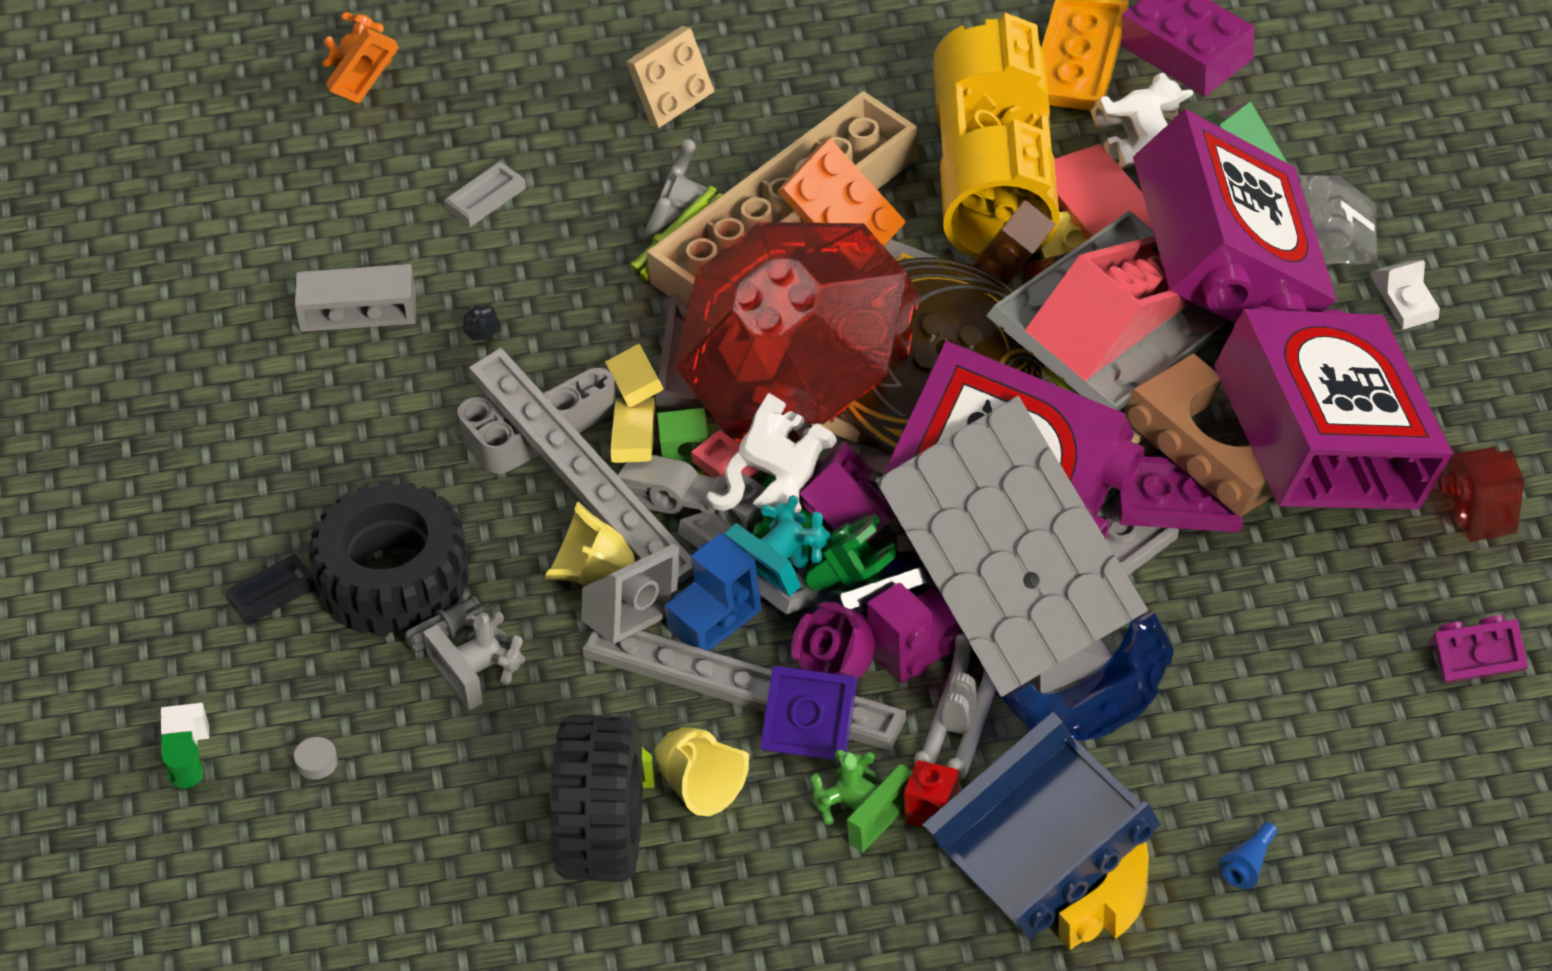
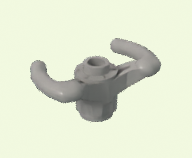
[643,139,716,243]

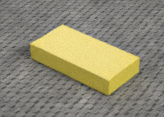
[605,343,664,407]

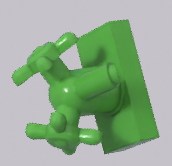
[811,750,912,853]

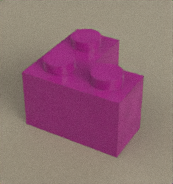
[799,442,894,542]
[867,582,964,684]

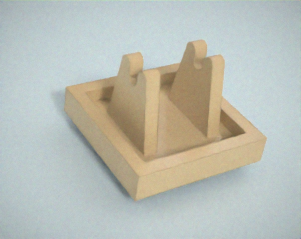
[626,26,715,128]

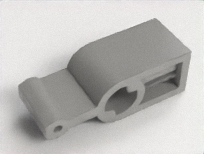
[617,455,728,514]

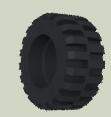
[309,481,469,637]
[550,715,643,882]

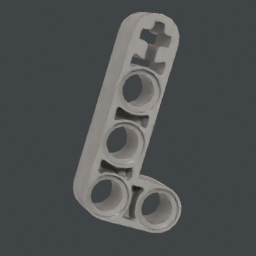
[457,368,616,474]

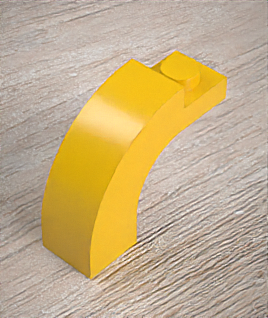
[1059,842,1148,950]

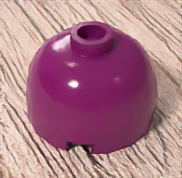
[791,602,875,680]

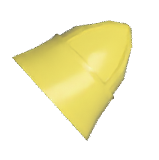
[544,501,635,586]
[654,727,749,816]

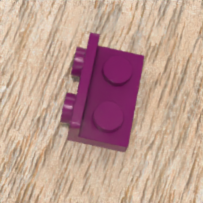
[1429,615,1528,684]

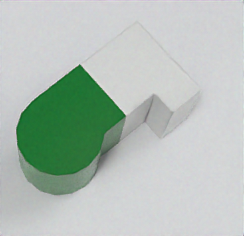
[161,703,209,789]

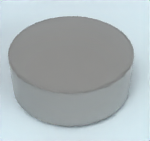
[294,737,338,780]

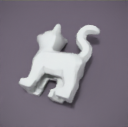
[1090,73,1193,169]
[706,393,837,517]

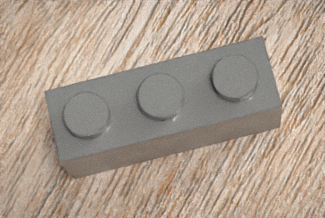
[295,264,416,332]

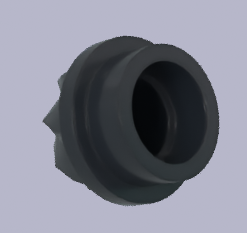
[463,303,502,341]

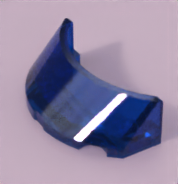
[998,612,1174,741]

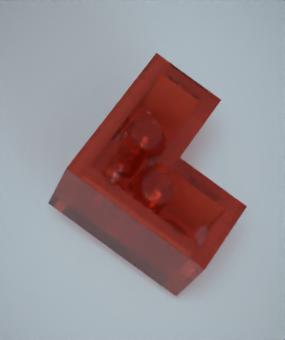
[1441,446,1524,542]

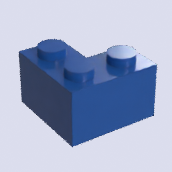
[664,533,762,651]

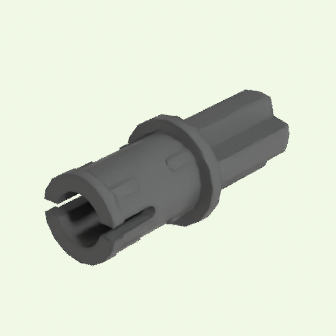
[405,596,484,652]

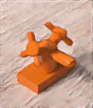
[323,12,399,104]

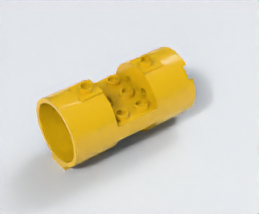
[933,13,1060,258]

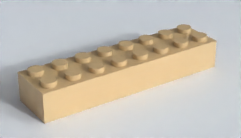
[647,91,918,318]

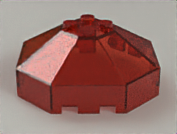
[674,222,920,443]

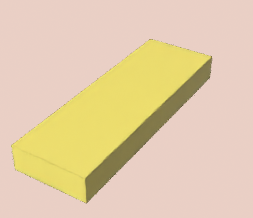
[610,396,656,463]

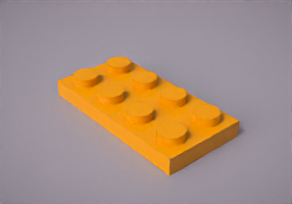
[1042,0,1129,111]

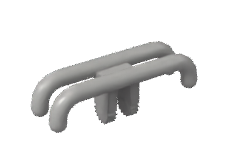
[914,634,996,781]

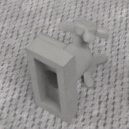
[423,612,525,711]

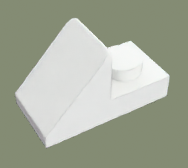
[1370,260,1440,329]

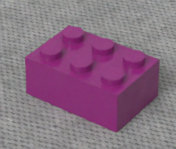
[1121,0,1255,97]

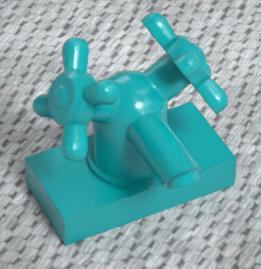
[724,495,830,597]

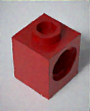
[904,760,959,828]

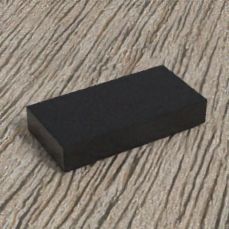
[225,554,316,625]

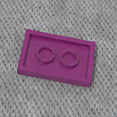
[1116,456,1244,532]

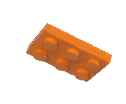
[777,138,906,275]

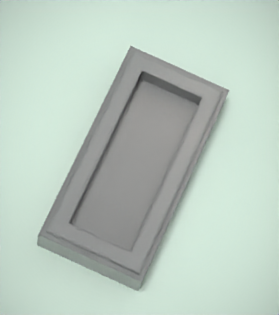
[444,161,526,227]

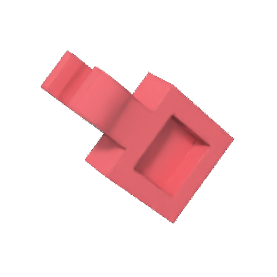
[691,430,759,482]

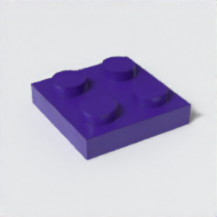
[760,666,858,761]

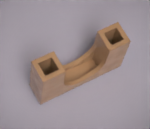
[1124,353,1274,517]

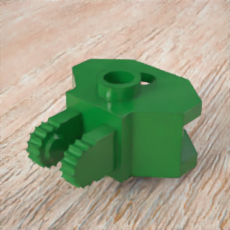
[805,514,898,592]

